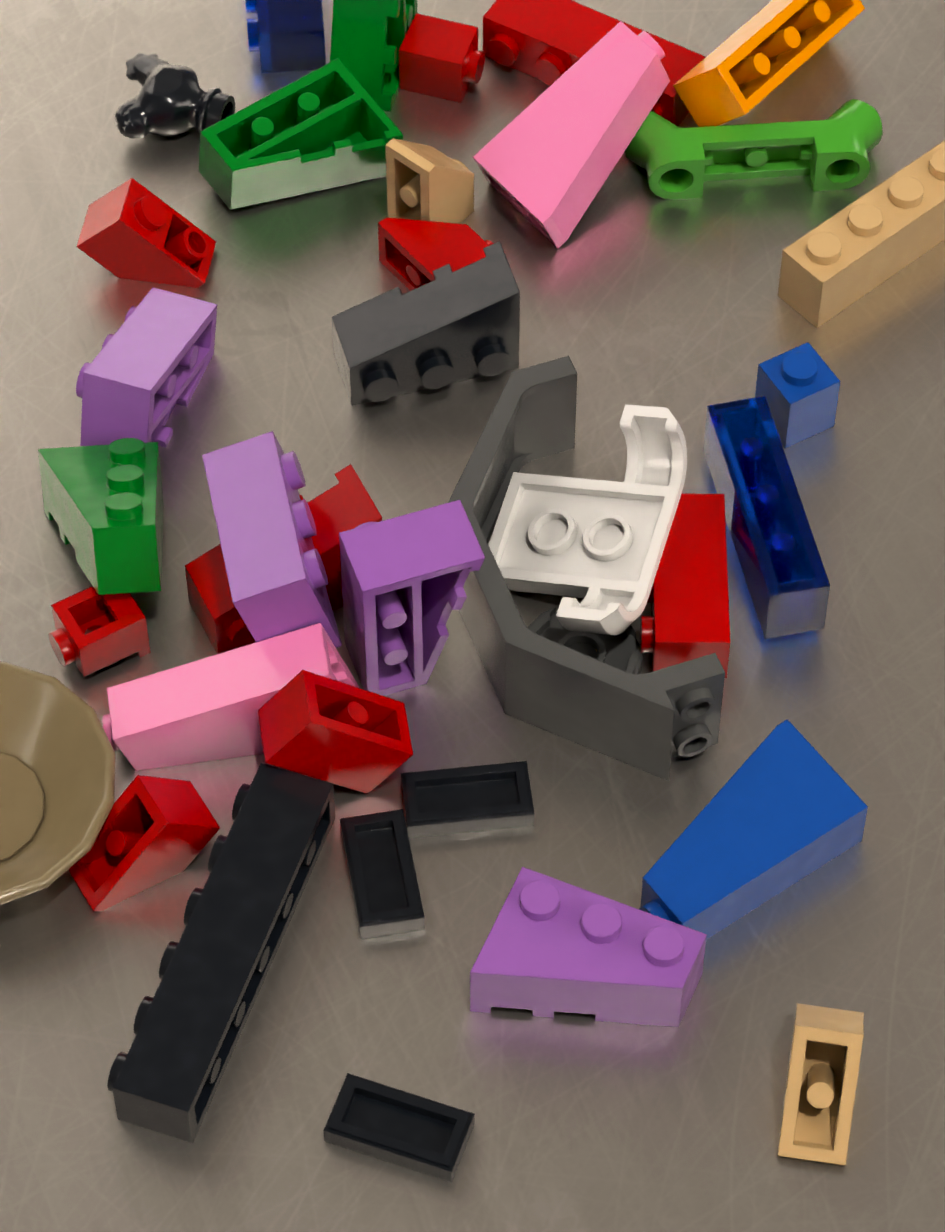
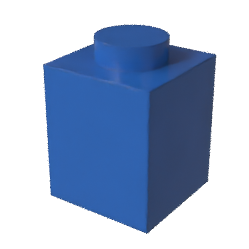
[754,342,840,449]

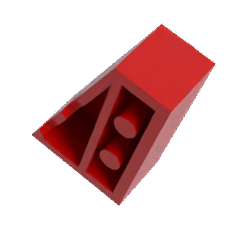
[185,464,382,654]

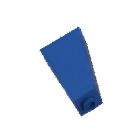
[639,719,868,940]

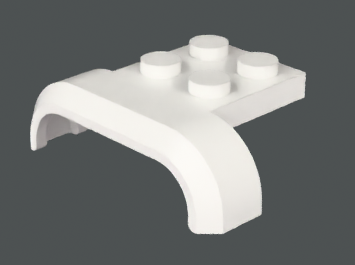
[489,404,687,635]

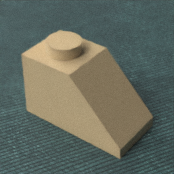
[385,138,474,224]
[778,1003,864,1165]

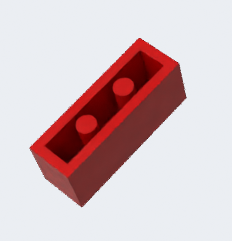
[640,493,730,678]

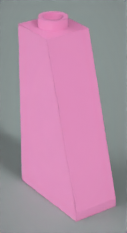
[473,21,670,249]
[102,623,360,771]

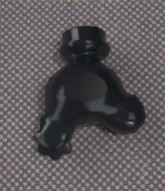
[115,53,235,138]

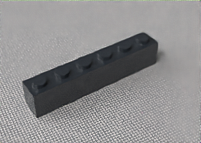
[107,763,335,1143]

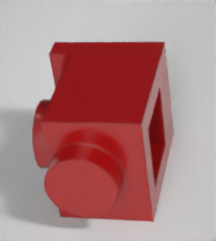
[48,586,151,677]

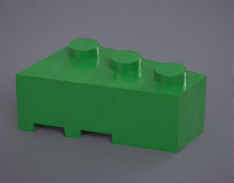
[330,0,417,112]
[198,58,403,210]
[38,438,164,595]

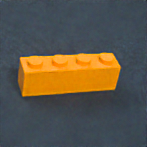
[673,0,865,127]

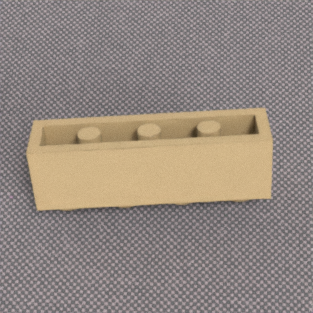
[778,140,945,328]

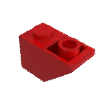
[76,178,216,288]

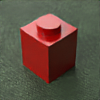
[399,13,485,103]

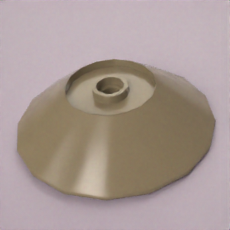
[0,661,116,905]

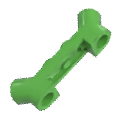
[625,99,883,200]

